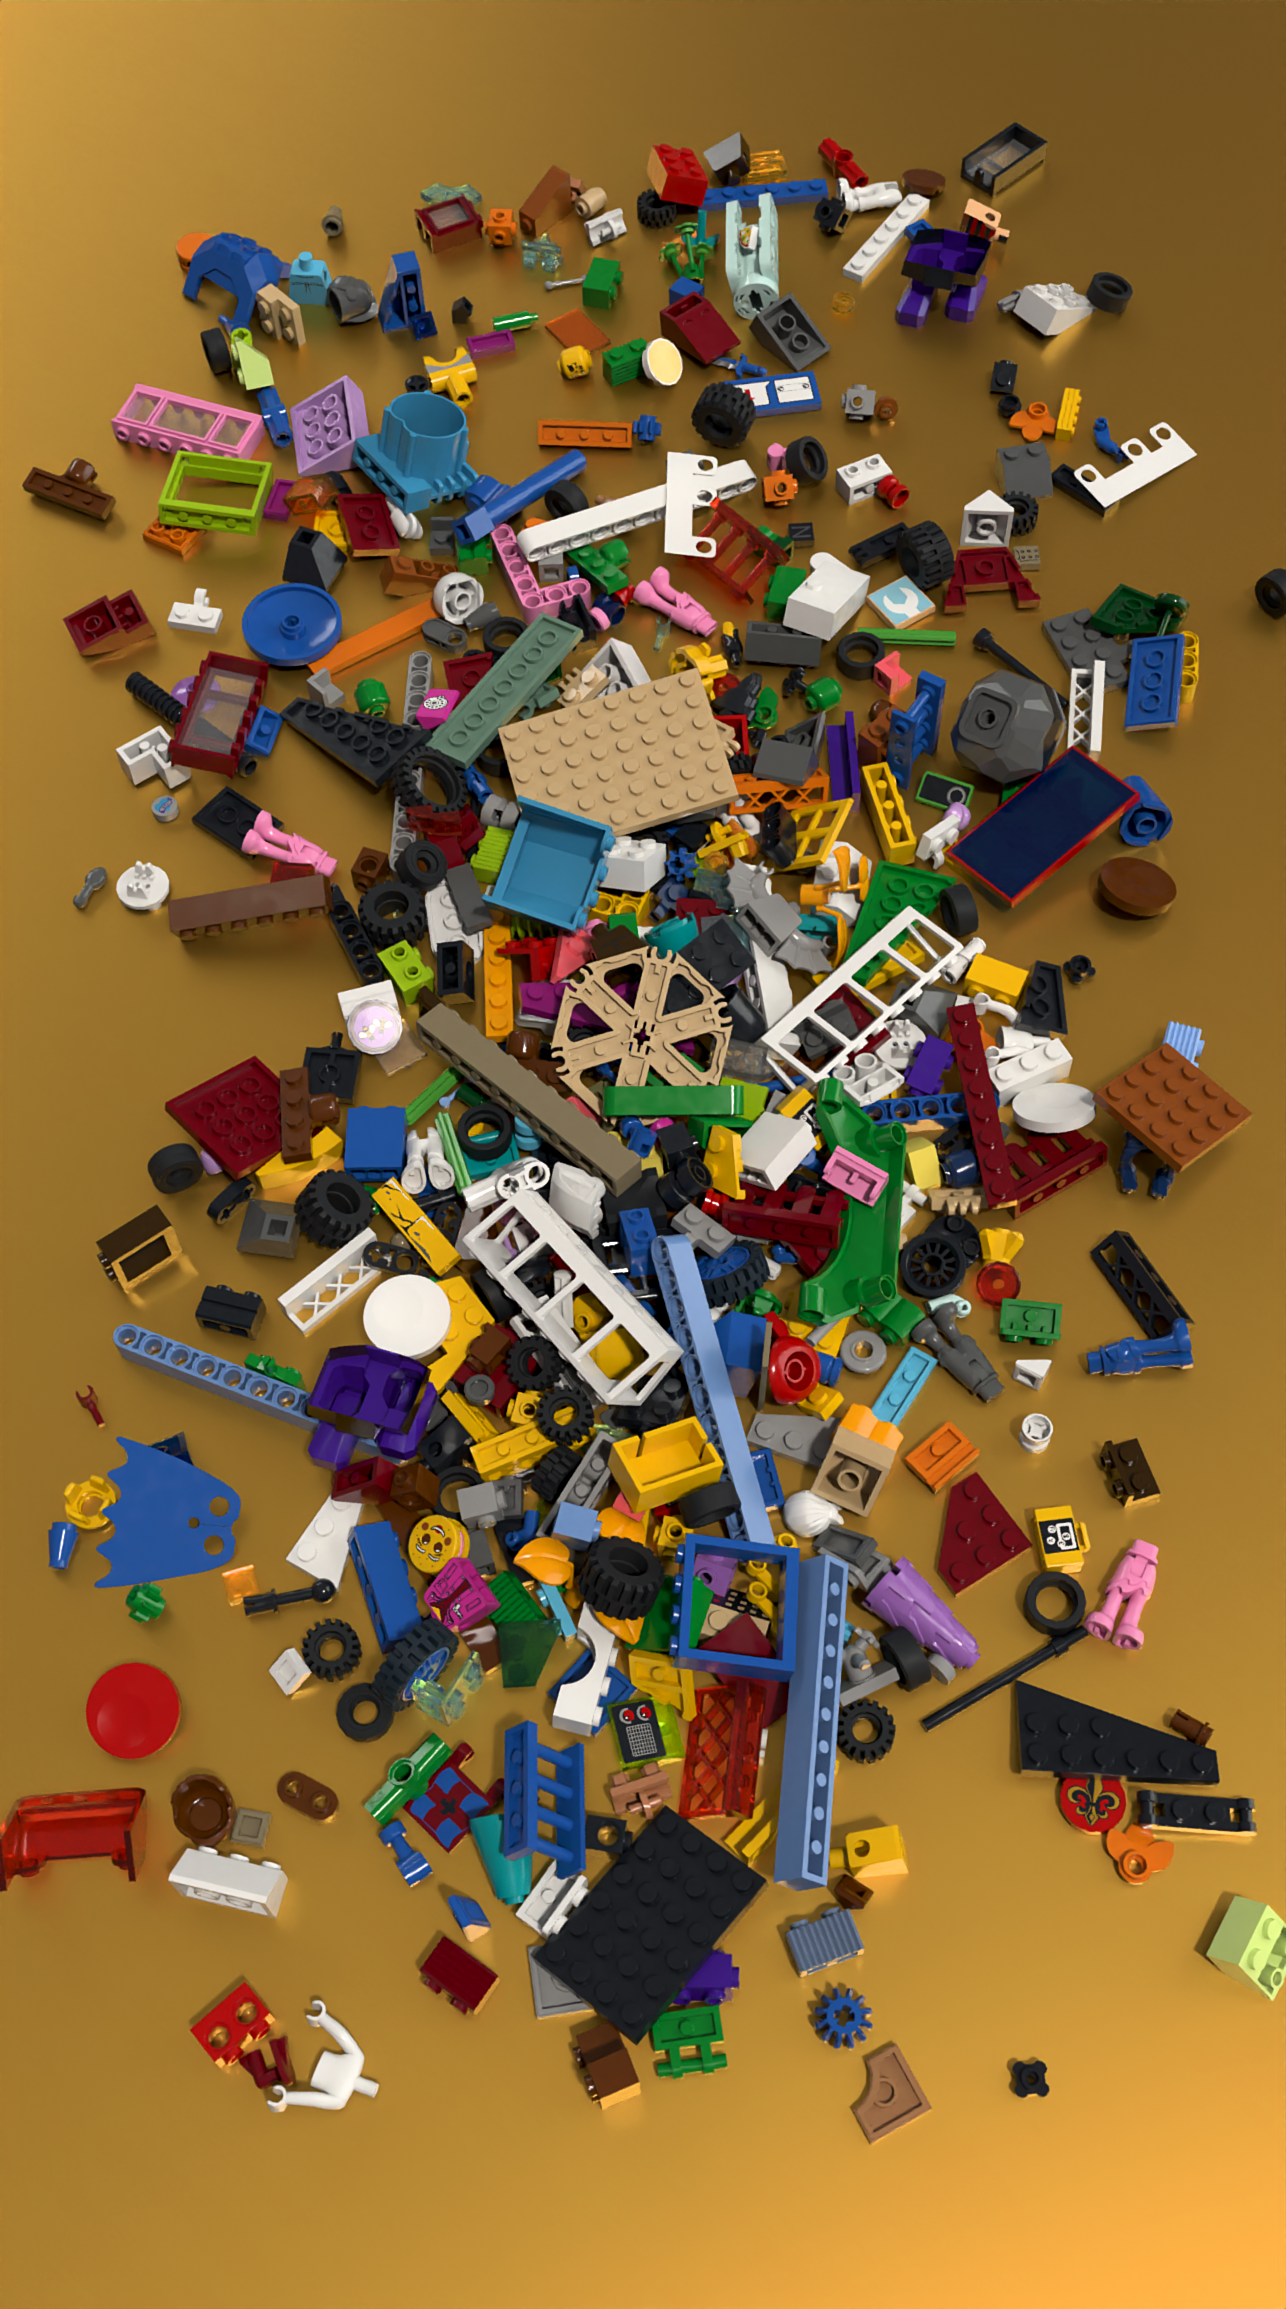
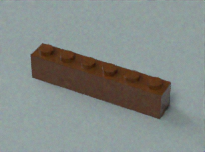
[167,874,334,941]

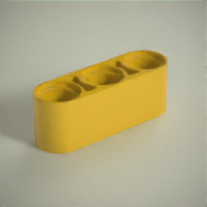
[1179,631,1199,704]

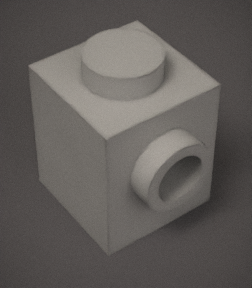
[456,1481,507,1529]

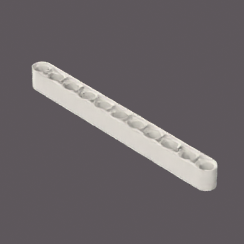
[516,460,758,562]

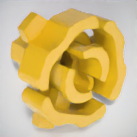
[669,642,728,703]

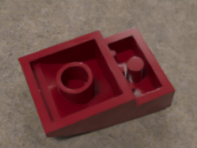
[63,589,156,655]

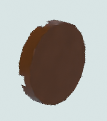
[901,169,946,195]

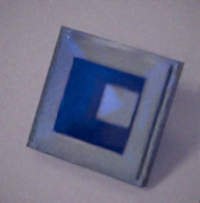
[409,310,438,340]

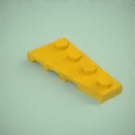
[803,938,925,997]

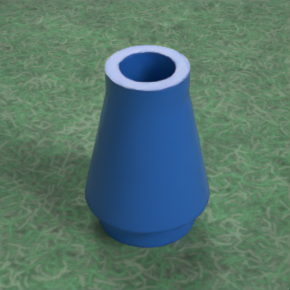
[48,1522,79,1570]

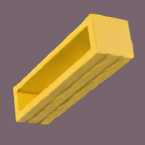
[1055,387,1082,442]

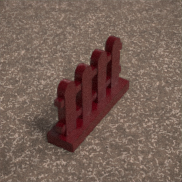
[1005,1130,1108,1219]
[722,1181,849,1249]

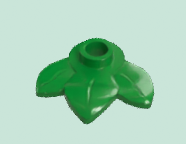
[747,686,779,730]

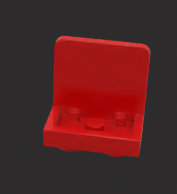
[496,936,557,981]

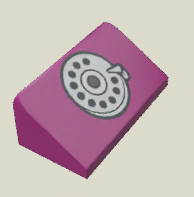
[415,689,460,730]

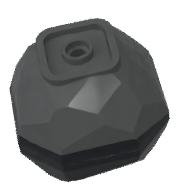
[950,669,1067,788]

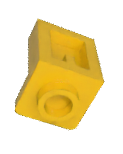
[797,1383,844,1421]

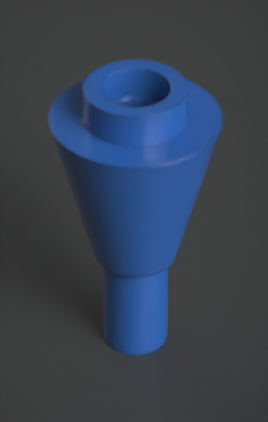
[218,315,250,338]

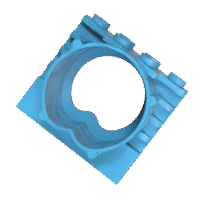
[352,390,479,514]

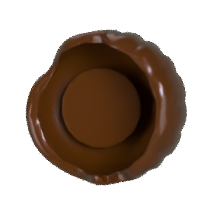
[171,1774,237,1848]

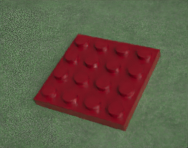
[165,1056,326,1181]

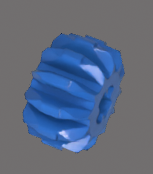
[814,1988,873,2050]

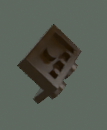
[1099,1438,1161,1508]

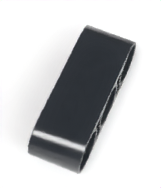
[762,802,797,869]

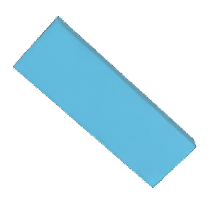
[871,1346,938,1427]

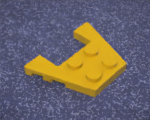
[428,1276,495,1395]

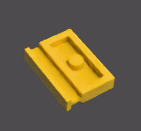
[441,1390,501,1443]

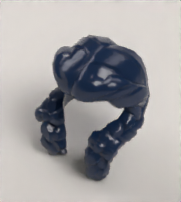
[1117,1129,1176,1199]

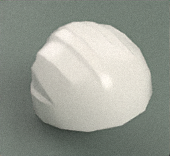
[783,1490,844,1537]

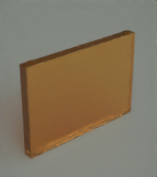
[545,308,611,355]

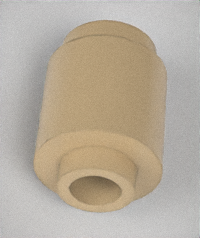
[575,187,607,219]

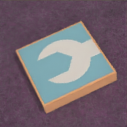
[866,575,936,629]

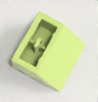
[230,337,274,390]
[1206,1895,1286,2001]

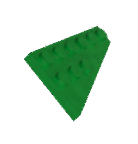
[843,860,957,987]

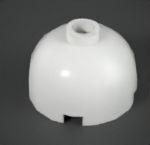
[433,572,484,624]

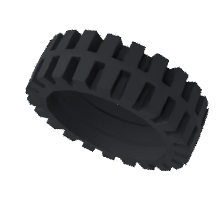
[391,746,468,824]

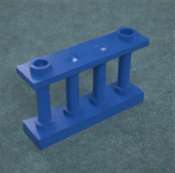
[886,670,946,791]
[504,1720,586,1880]

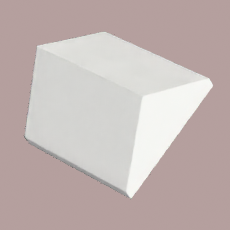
[960,490,1014,547]

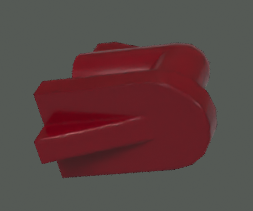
[238,2036,296,2090]

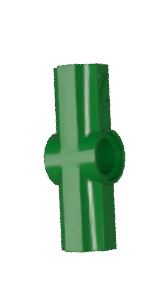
[363,1733,453,1826]

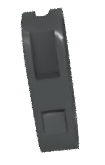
[422,618,467,654]

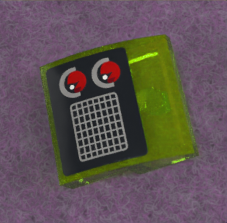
[607,1697,686,1771]

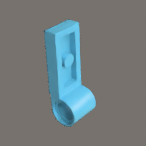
[536,1581,577,1642]

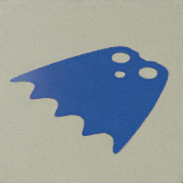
[94,1437,241,1588]

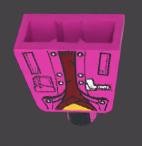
[422,1557,501,1632]

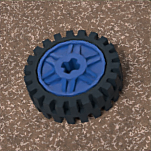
[695,1240,770,1309]
[372,1618,459,1712]

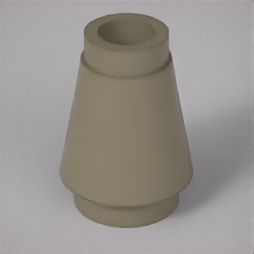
[321,206,343,236]

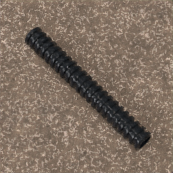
[125,672,258,777]

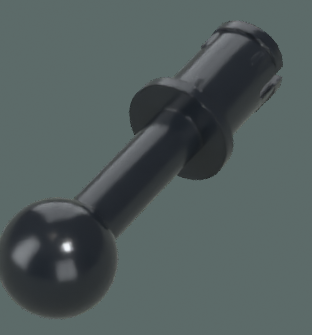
[243,1578,336,1617]

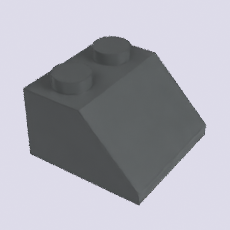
[994,442,1053,500]

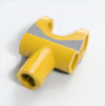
[423,347,477,408]

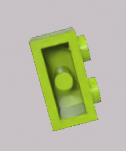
[377,940,435,1007]

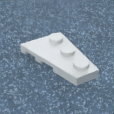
[286,1493,364,1593]

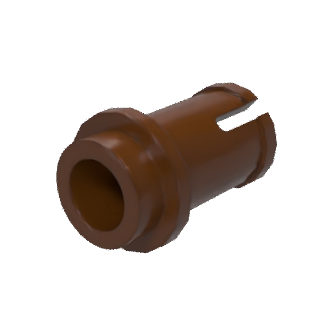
[1169,1709,1214,1747]

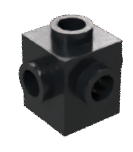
[813,197,853,234]

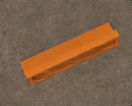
[538,419,633,448]
[727,767,830,815]

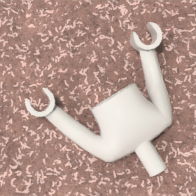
[972,993,1051,1068]
[266,2000,379,2113]

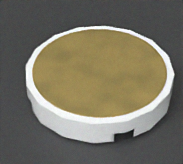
[642,338,682,387]

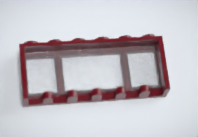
[168,651,269,779]

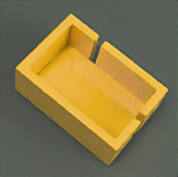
[607,1416,724,1514]

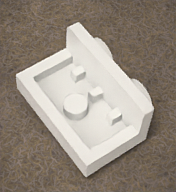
[515,1859,589,1940]

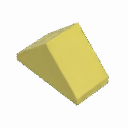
[904,1136,944,1192]

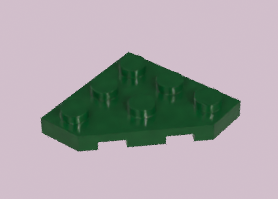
[1090,583,1189,634]

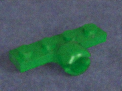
[563,539,631,595]

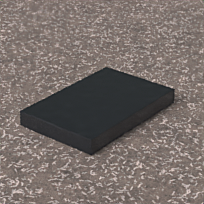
[191,786,285,862]

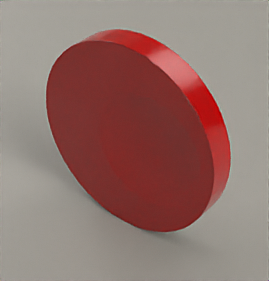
[86,1663,182,1759]

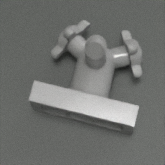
[839,1627,900,1707]

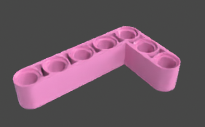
[491,524,591,625]

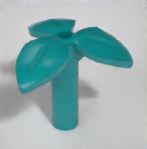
[681,210,720,247]

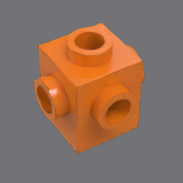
[485,208,517,246]
[761,470,798,506]

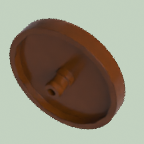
[1098,857,1177,916]

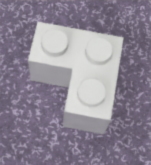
[116,725,192,789]

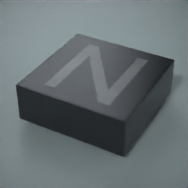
[788,522,814,547]

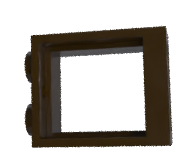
[96,1204,183,1290]

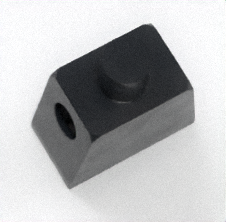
[417,1414,477,1475]

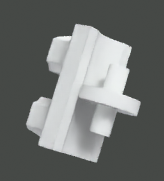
[584,208,627,246]

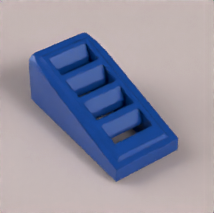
[447,1895,491,1942]

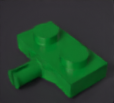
[244,1353,306,1391]

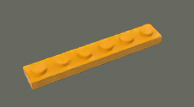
[483,909,514,1043]

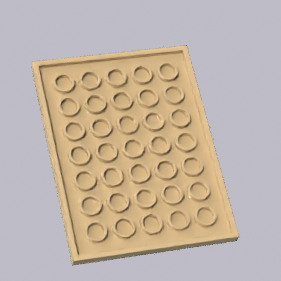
[498,667,740,837]

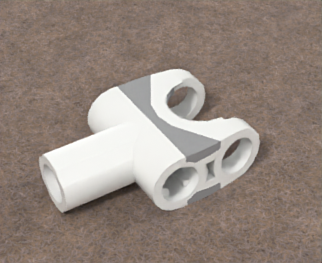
[461,1156,550,1213]

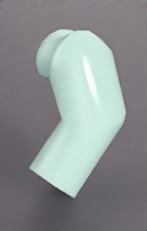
[925,1294,971,1318]

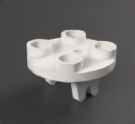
[116,861,170,911]
[874,1019,926,1071]

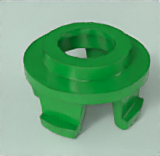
[731,1288,783,1318]

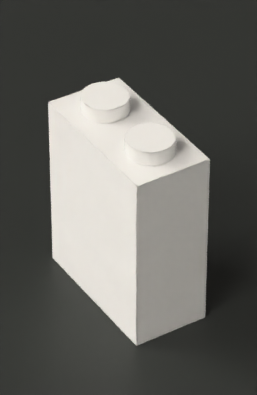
[739,1111,817,1191]

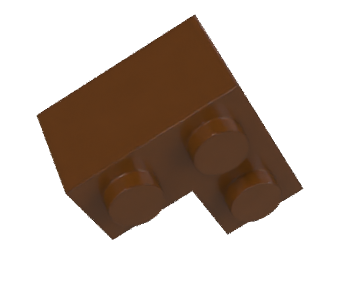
[572,2022,641,2110]

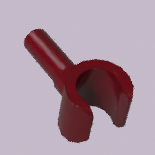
[76,1385,105,1427]

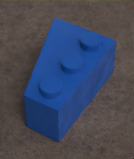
[377,251,427,333]

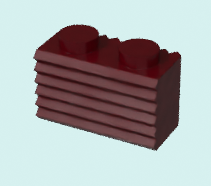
[419,1936,501,2016]

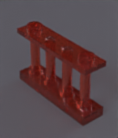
[683,497,790,605]

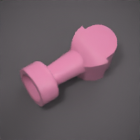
[767,443,806,471]

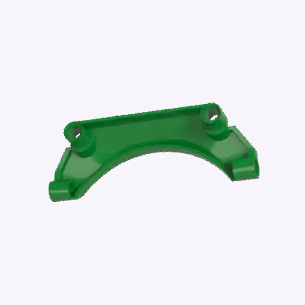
[797,1078,907,1327]

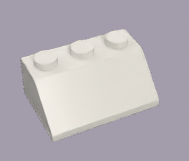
[581,638,651,699]
[810,839,872,928]
[168,1846,288,1919]

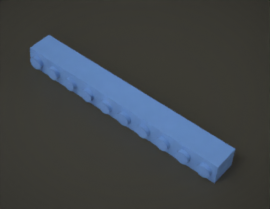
[773,1554,849,1891]

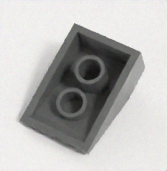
[749,292,832,373]

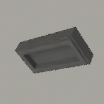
[811,1524,878,1569]

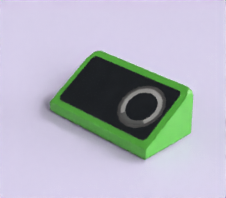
[915,771,975,811]

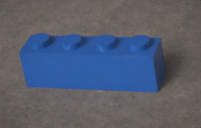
[347,1521,424,1655]

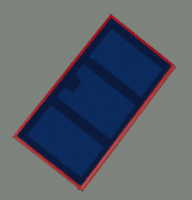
[945,746,1140,908]

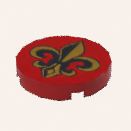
[1059,1778,1126,1835]

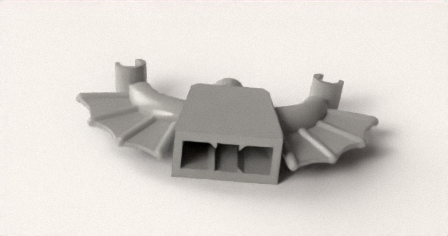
[726,857,837,975]

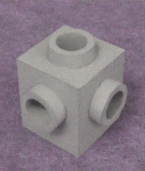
[841,384,876,420]

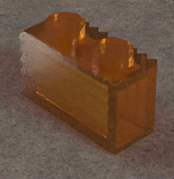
[282,474,339,516]

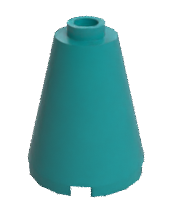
[644,912,699,959]
[470,1814,533,1905]

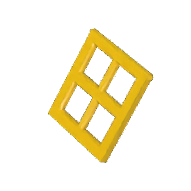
[765,798,854,873]

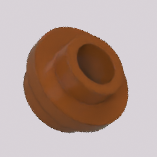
[874,396,898,420]

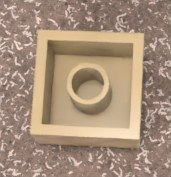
[810,1426,896,1518]

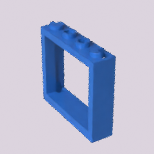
[668,1533,800,1682]

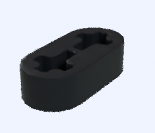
[933,1121,973,1164]
[207,1176,256,1224]

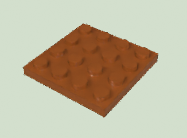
[1092,1042,1253,1174]

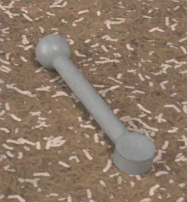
[544,275,587,290]

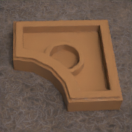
[853,2043,932,2145]

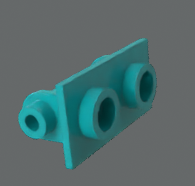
[797,914,838,944]

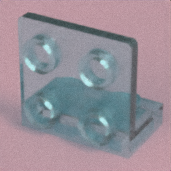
[410,1650,484,1727]

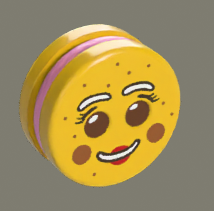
[408,1515,470,1576]

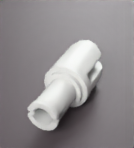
[385,496,423,540]

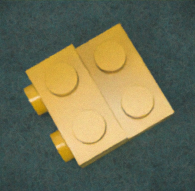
[779,1285,852,1359]

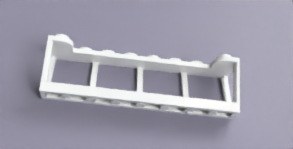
[751,906,964,1093]
[462,1189,684,1406]

